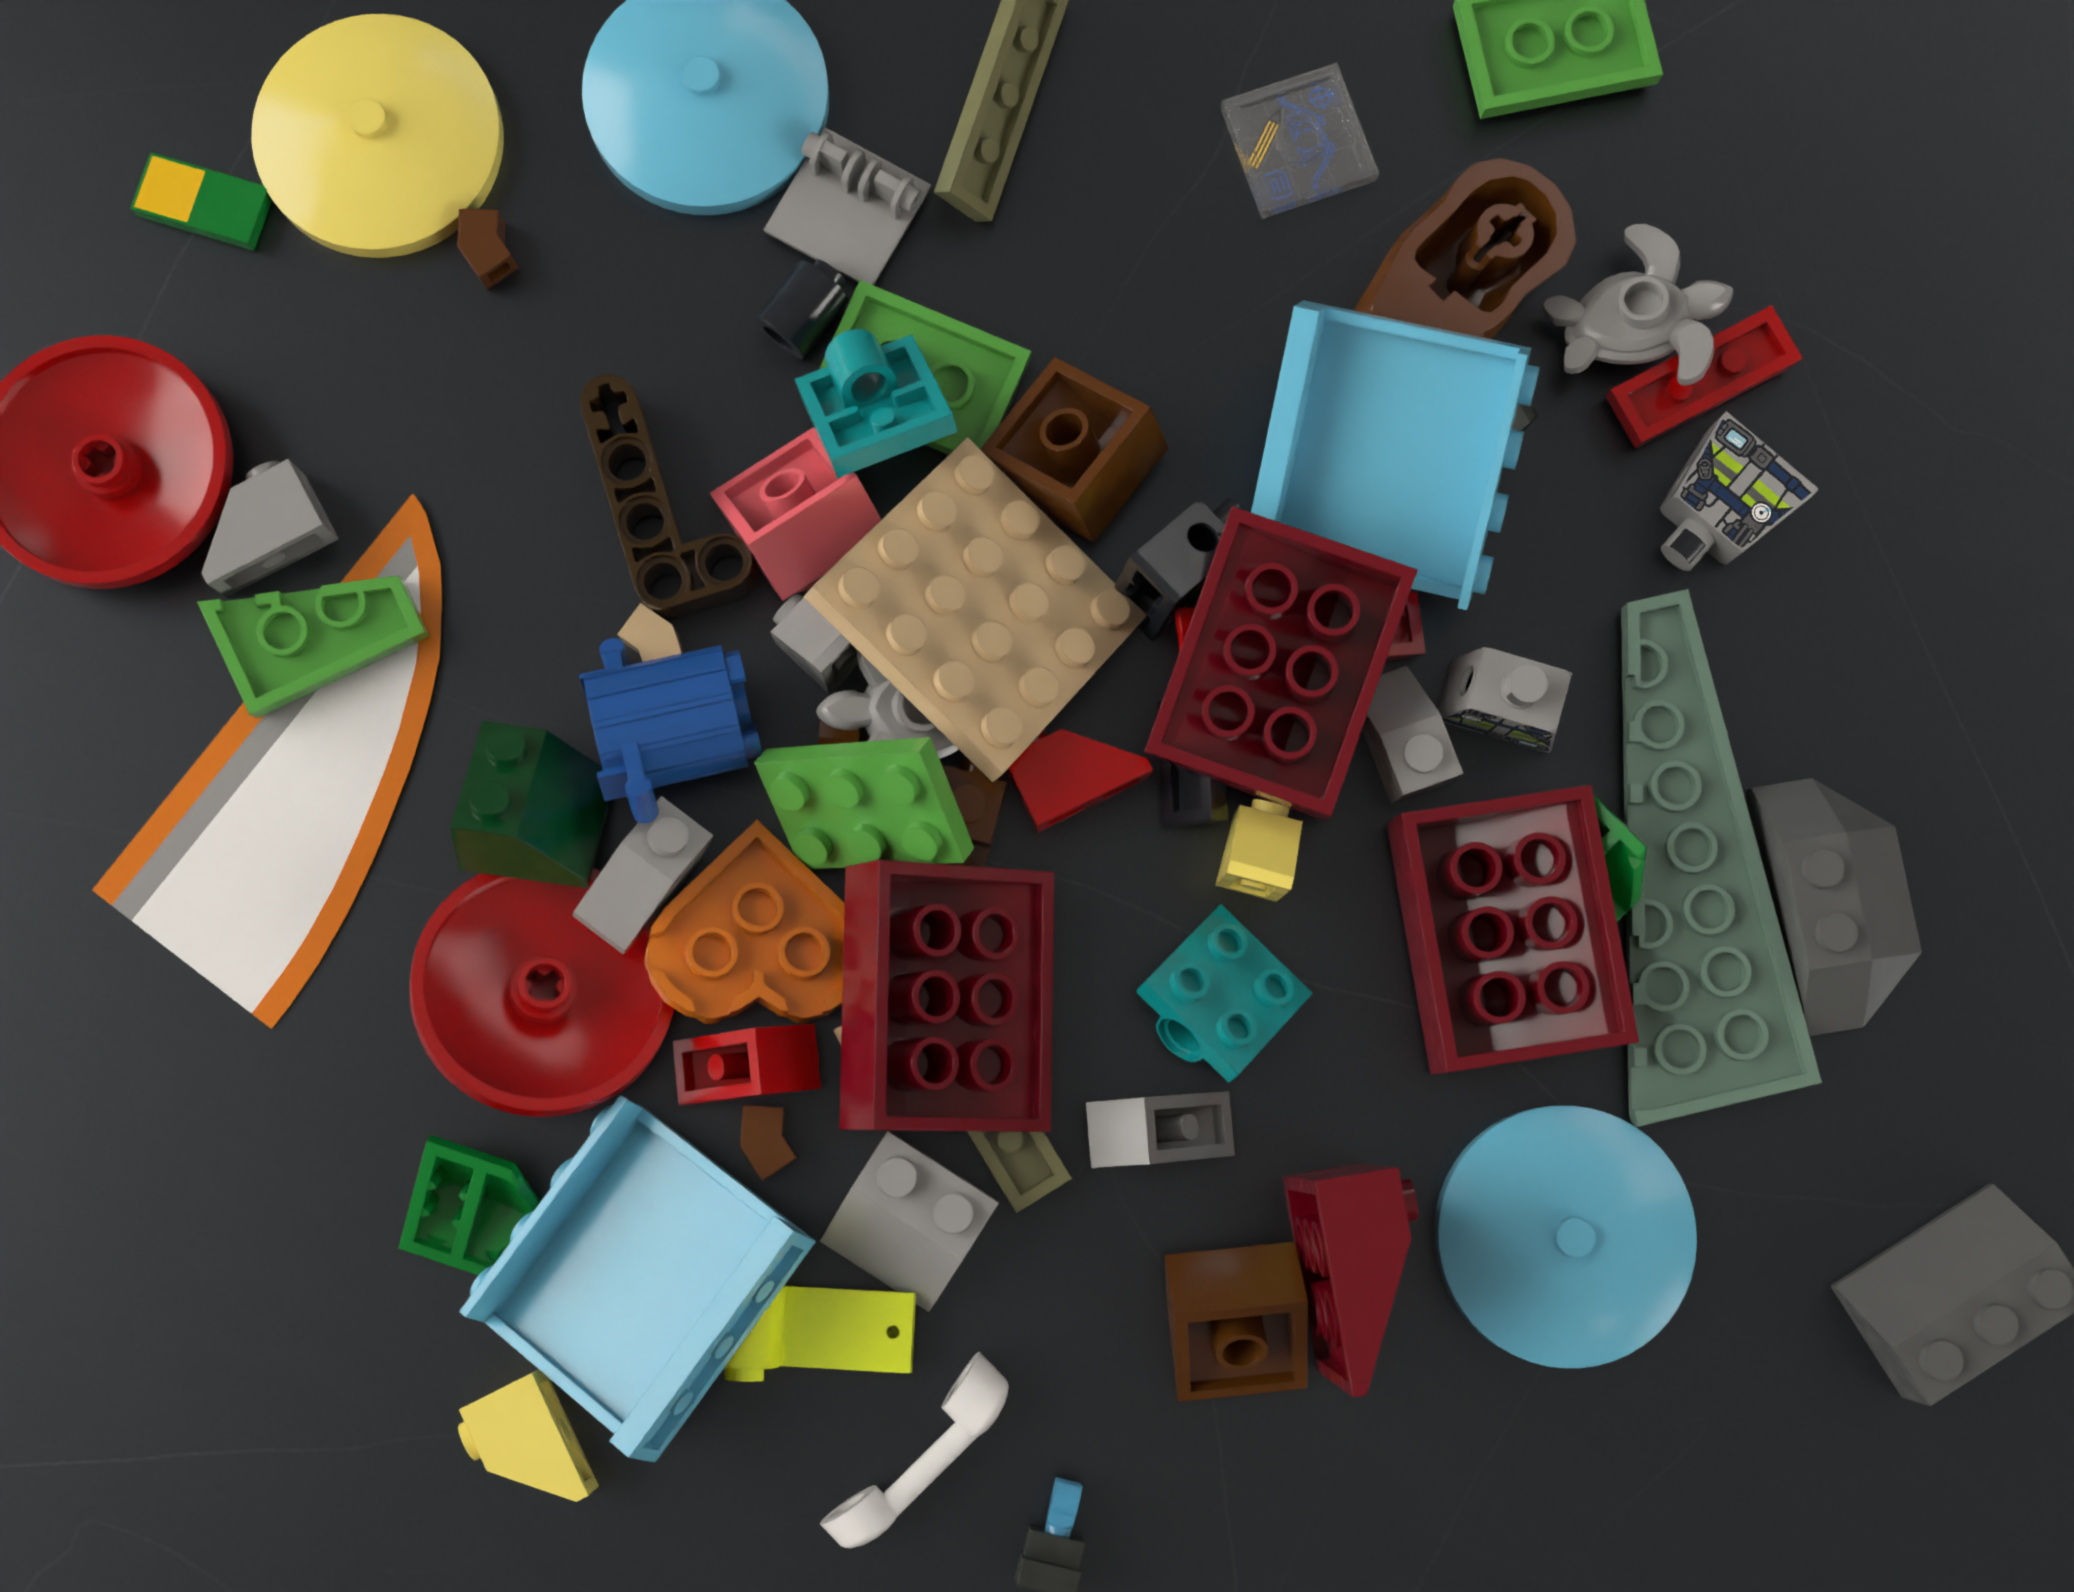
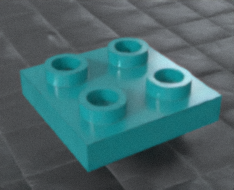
[795,329,957,478]
[1135,904,1313,1083]

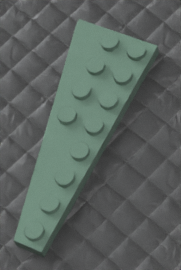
[1621,589,1822,1127]

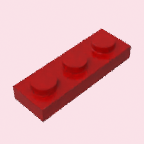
[1605,305,1803,449]

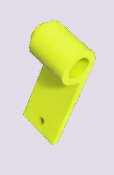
[724,1285,916,1382]

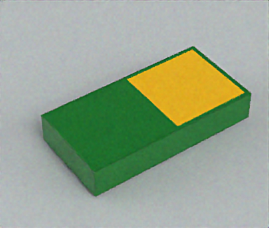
[130,152,272,251]

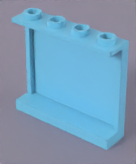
[1251,300,1540,610]
[459,1095,816,1463]

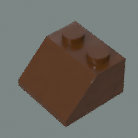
[980,357,1169,543]
[1165,1241,1308,1402]

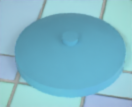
[582,0,830,215]
[1434,1106,1697,1368]

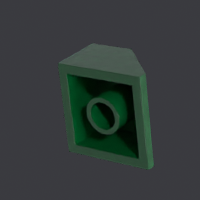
[450,721,611,888]

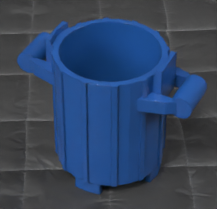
[579,638,762,823]

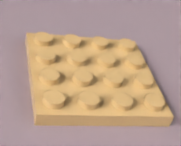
[804,437,1147,782]

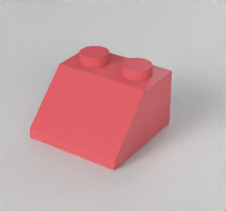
[709,427,882,601]

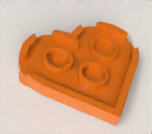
[644,820,845,1024]

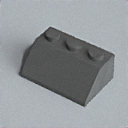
[1830,1184,2074,1406]

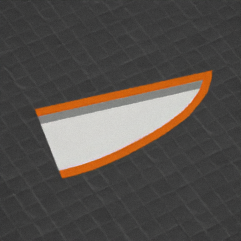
[92,493,442,1029]

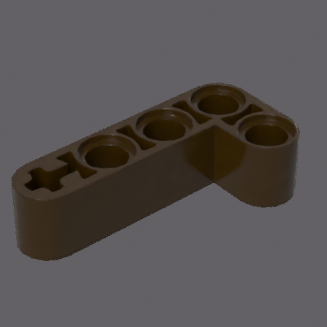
[580,374,758,621]

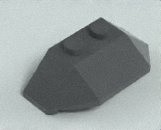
[1747,778,1922,1036]

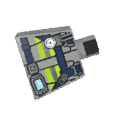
[1660,411,1818,571]
[1437,647,1572,753]

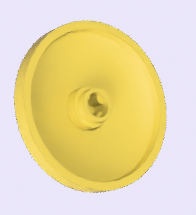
[252,14,504,258]

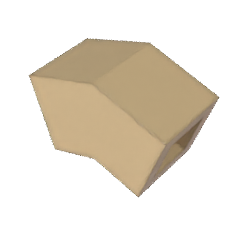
[617,603,684,662]

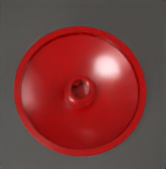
[0,335,233,589]
[409,868,674,1117]

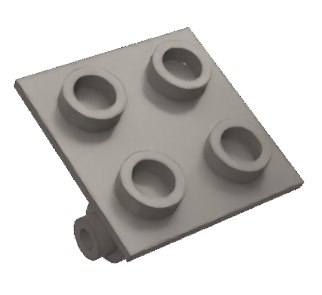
[763,127,932,285]

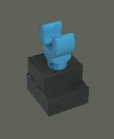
[1015,1477,1085,1592]

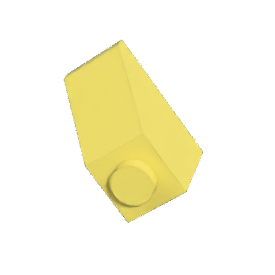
[1215,799,1303,902]
[458,1369,599,1502]

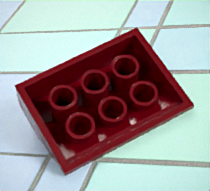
[1145,506,1418,822]
[1386,785,1639,1075]
[839,860,1054,1132]
[1282,1163,1418,1397]

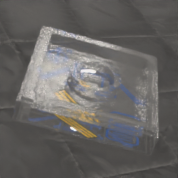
[1221,63,1379,219]

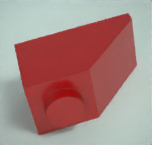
[1006,729,1153,833]
[673,1024,821,1105]

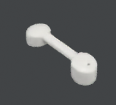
[820,1351,1009,1549]

